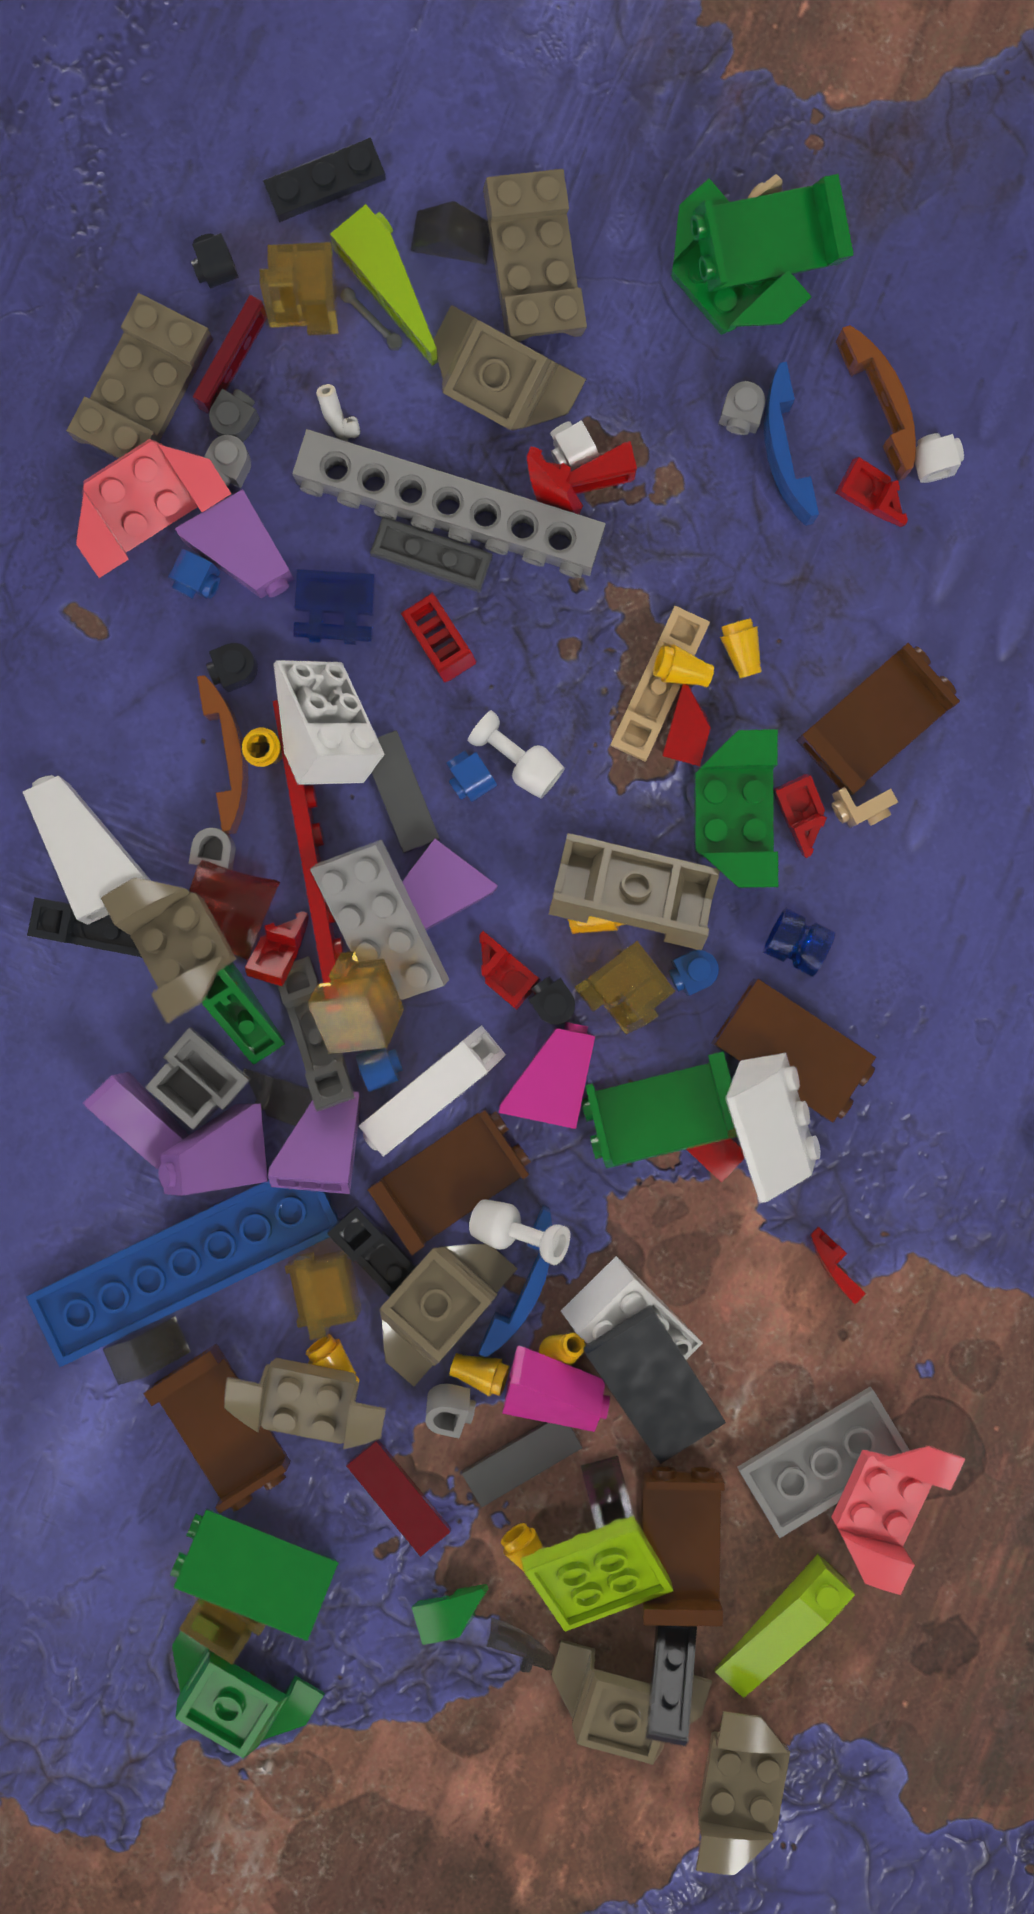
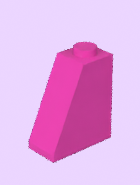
[499,1022,595,1129]
[502,1346,610,1432]

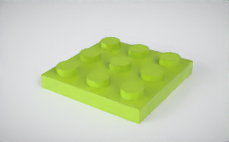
[521,1516,674,1632]

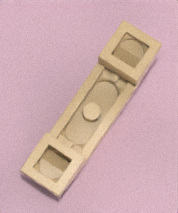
[610,606,710,762]

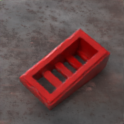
[566,441,637,494]
[401,593,476,683]

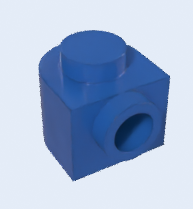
[168,549,221,599]
[446,751,498,802]
[668,950,719,996]
[356,1043,404,1092]

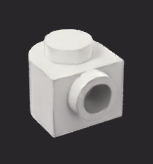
[550,420,599,472]
[914,433,964,483]

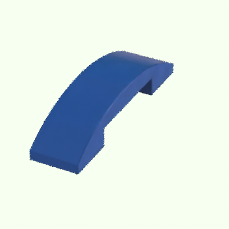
[764,362,819,526]
[479,1205,552,1357]

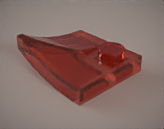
[189,859,280,960]

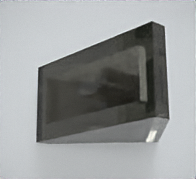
[411,201,491,265]
[103,1316,191,1385]
[581,1455,635,1530]

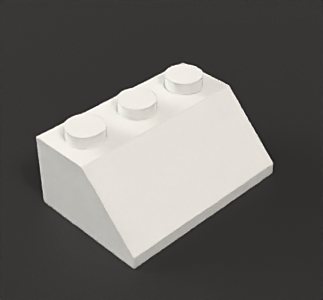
[726,1053,820,1203]

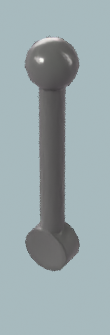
[340,287,402,351]

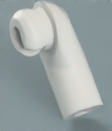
[316,384,360,441]

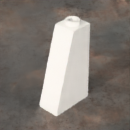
[23,775,150,925]
[359,1025,506,1156]

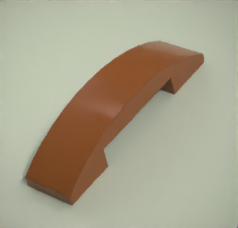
[836,325,916,481]
[197,675,248,835]

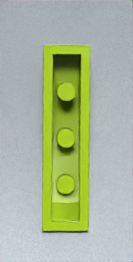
[330,204,438,366]
[714,1554,855,1698]

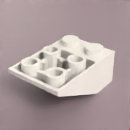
[274,660,385,785]
[561,1256,703,1359]

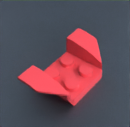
[76,439,231,578]
[831,1446,965,1595]

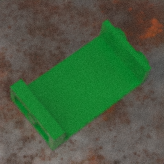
[691,174,854,292]
[582,1051,738,1169]
[170,1508,338,1641]

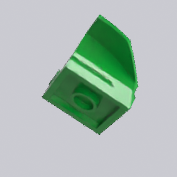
[671,178,811,335]
[694,729,778,888]
[172,1614,325,1759]

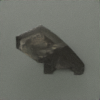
[243,1068,312,1126]
[486,1617,555,1673]

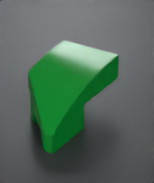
[411,1584,489,1645]

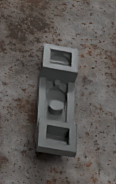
[277,956,355,1112]

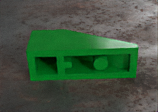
[202,962,285,1065]

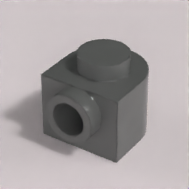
[209,389,260,442]

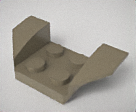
[434,305,587,431]
[101,878,236,1023]
[380,1243,518,1387]
[224,1358,386,1449]
[551,1640,712,1765]
[696,1711,790,1875]

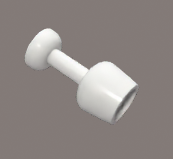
[467,710,565,799]
[469,1199,570,1265]

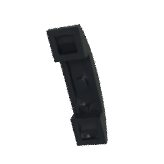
[27,897,142,958]
[327,1206,417,1297]

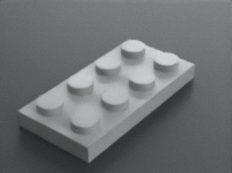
[310,839,450,1007]
[737,1387,910,1538]

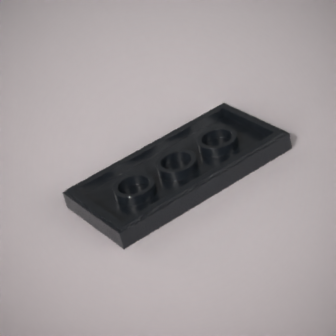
[583,1305,726,1464]

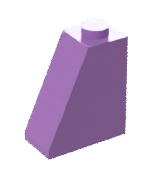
[175,489,294,598]
[402,839,498,930]
[83,1072,189,1169]
[268,1092,361,1194]
[159,1103,268,1195]

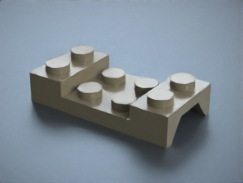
[483,169,587,342]
[66,293,213,459]
[549,833,720,951]

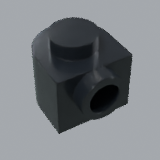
[191,233,239,289]
[206,643,258,692]
[528,976,575,1025]

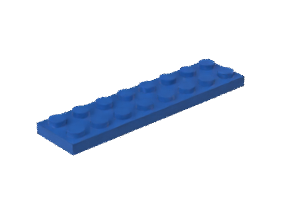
[26,1179,340,1368]

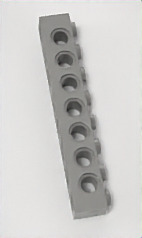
[292,429,606,578]

